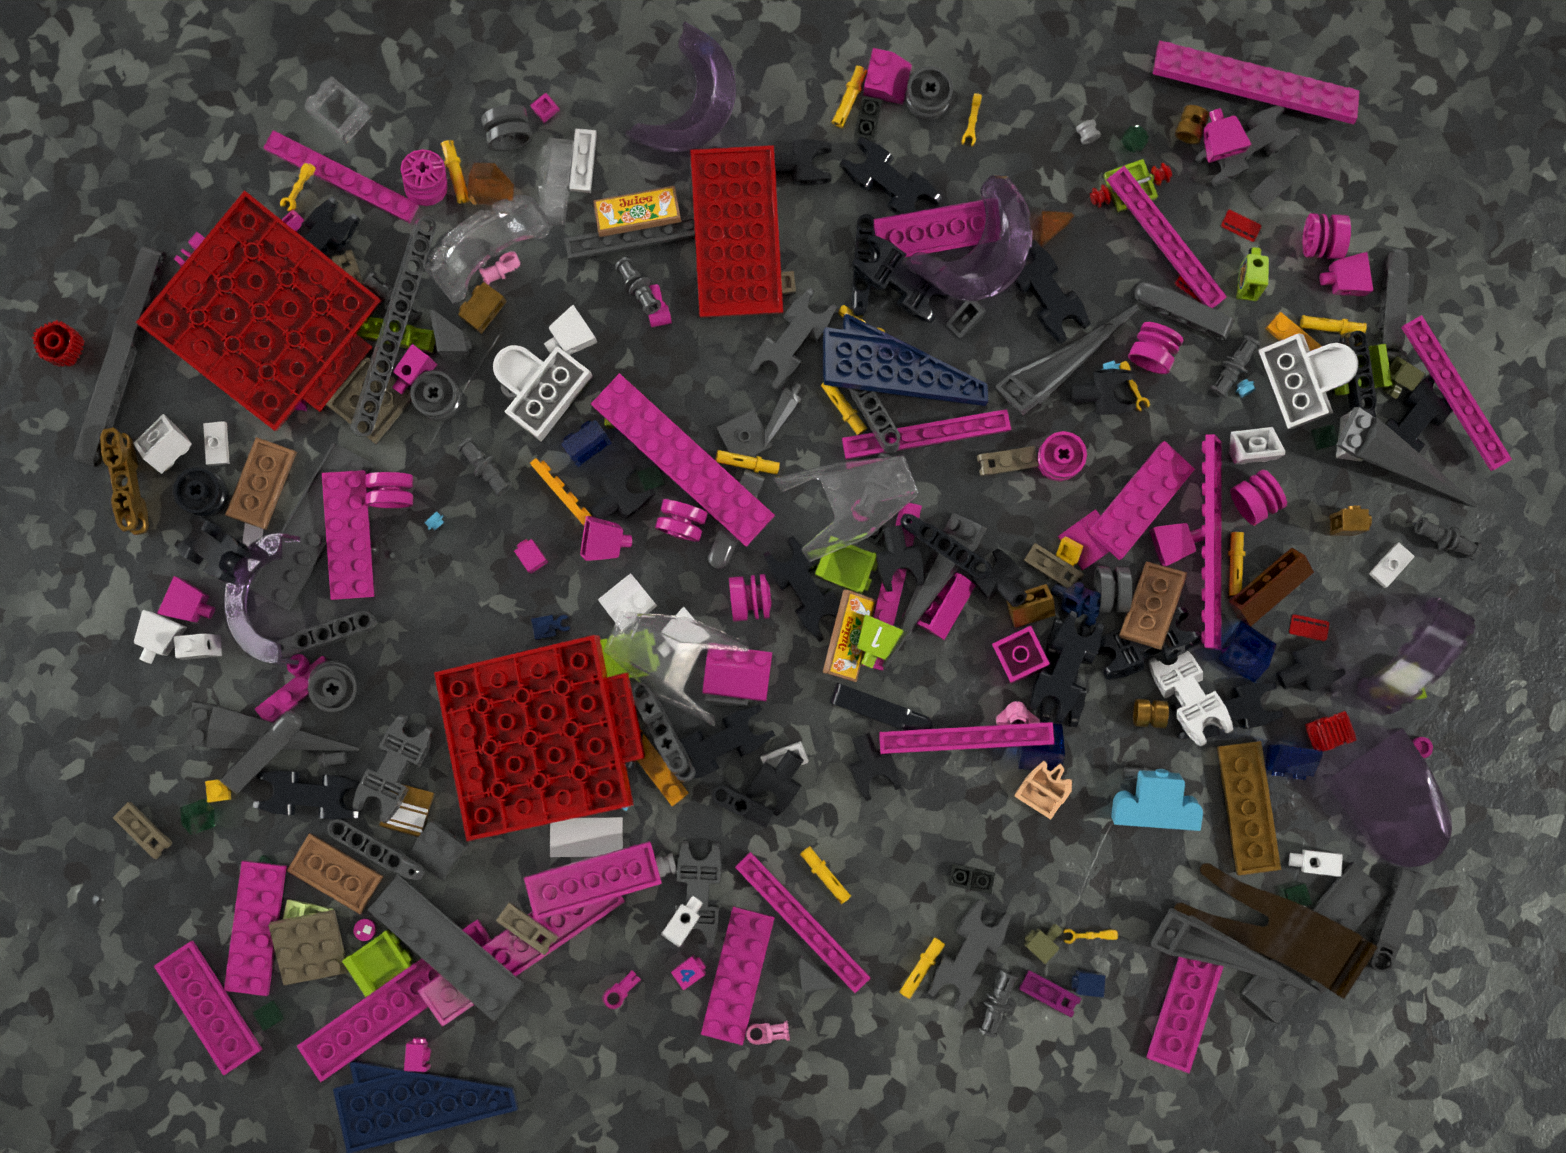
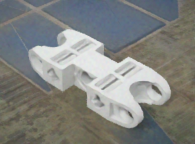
[1148,651,1233,746]

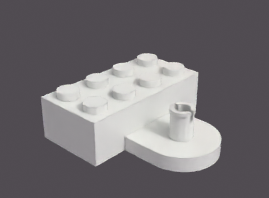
[1258,333,1358,429]
[493,345,593,442]

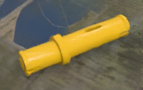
[831,66,868,128]
[441,140,470,203]
[1300,315,1367,335]
[821,382,868,435]
[715,450,780,475]
[1228,532,1245,596]
[800,846,851,904]
[899,937,945,999]

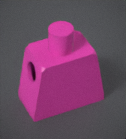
[1203,109,1251,163]
[1319,252,1373,296]
[392,344,437,395]
[580,516,632,561]
[1149,523,1204,567]
[158,576,215,623]

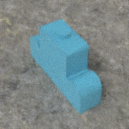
[1111,769,1203,831]

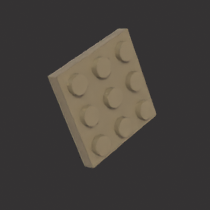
[326,356,412,444]
[269,909,348,985]

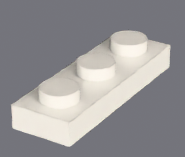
[569,129,597,193]

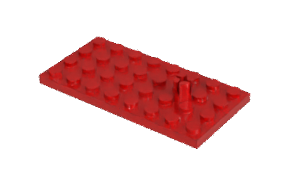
[690,145,783,318]

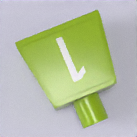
[857,614,904,669]

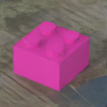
[992,626,1050,685]

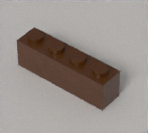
[1228,548,1314,627]

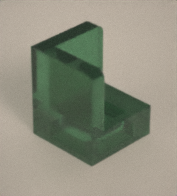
[180,799,215,835]

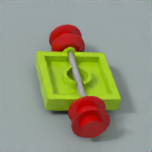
[1090,159,1172,213]

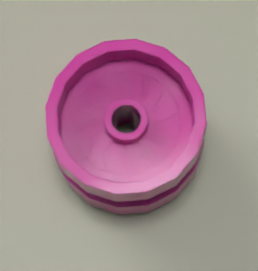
[1037,431,1087,482]
[365,472,413,508]
[655,499,708,542]

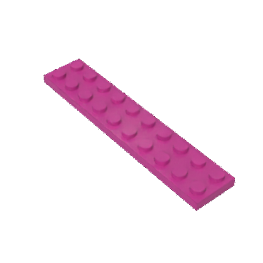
[1153,41,1359,124]
[591,373,775,547]
[1201,434,1222,650]
[418,895,625,1027]
[297,919,491,1082]

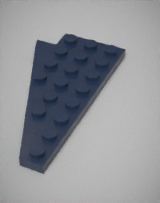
[823,314,988,406]
[333,1061,519,1153]

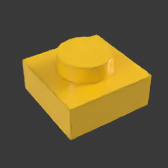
[1056,536,1084,566]
[205,779,231,803]

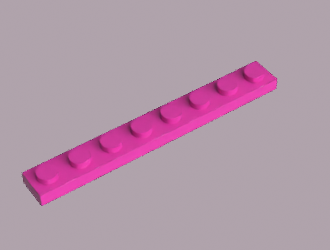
[263,130,419,224]
[1106,166,1227,308]
[1401,315,1512,471]
[842,409,1011,460]
[862,501,922,670]
[879,722,1054,754]
[735,852,870,993]

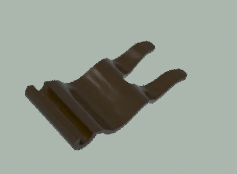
[1174,863,1378,999]

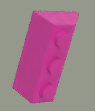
[902,572,976,640]
[703,644,772,701]

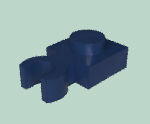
[531,615,571,640]

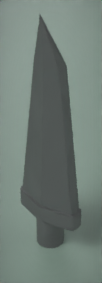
[765,382,801,447]

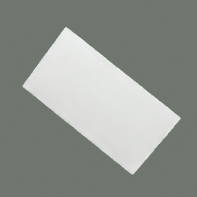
[550,817,623,857]

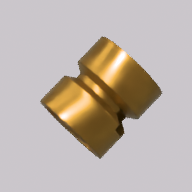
[1175,105,1210,144]
[1133,699,1169,728]

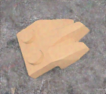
[1014,761,1072,820]

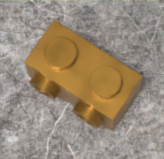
[458,282,507,334]
[1330,506,1372,536]
[1007,584,1056,628]

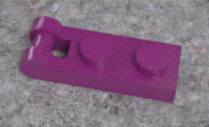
[1018,969,1082,1018]

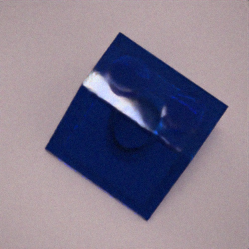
[561,420,612,467]
[1218,621,1277,683]
[1017,722,1065,771]
[1265,745,1323,780]

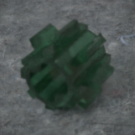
[1121,125,1149,153]

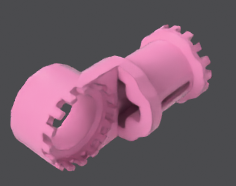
[479,252,521,285]
[746,1021,790,1045]

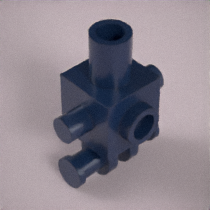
[1051,582,1101,625]

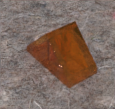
[1038,211,1074,247]

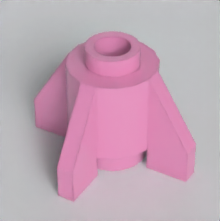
[996,701,1040,725]

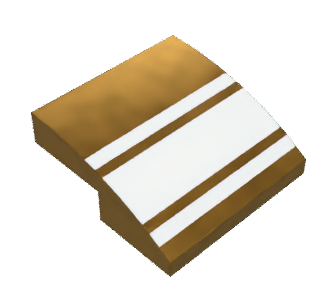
[380,784,435,837]

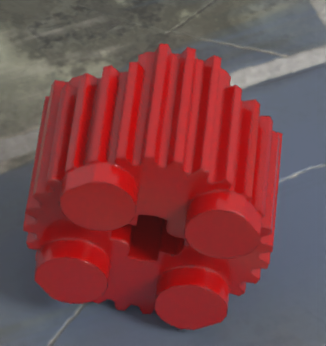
[32,320,84,367]
[1305,711,1357,752]

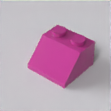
[863,48,912,105]
[1057,509,1110,570]

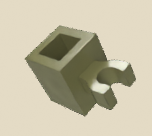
[1383,356,1425,399]
[1024,923,1063,964]

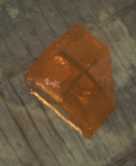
[468,162,514,205]

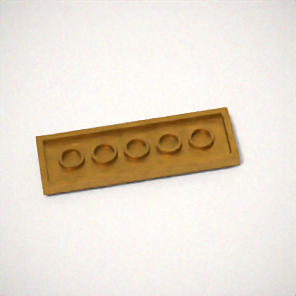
[1217,741,1281,875]

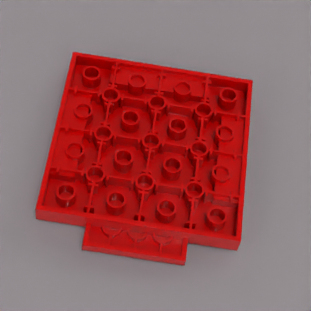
[136,190,383,431]
[434,635,646,841]

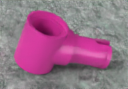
[648,284,672,328]
[602,970,641,1009]

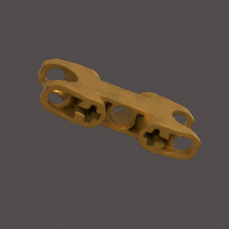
[100,427,149,535]

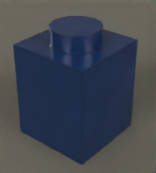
[1071,970,1106,997]

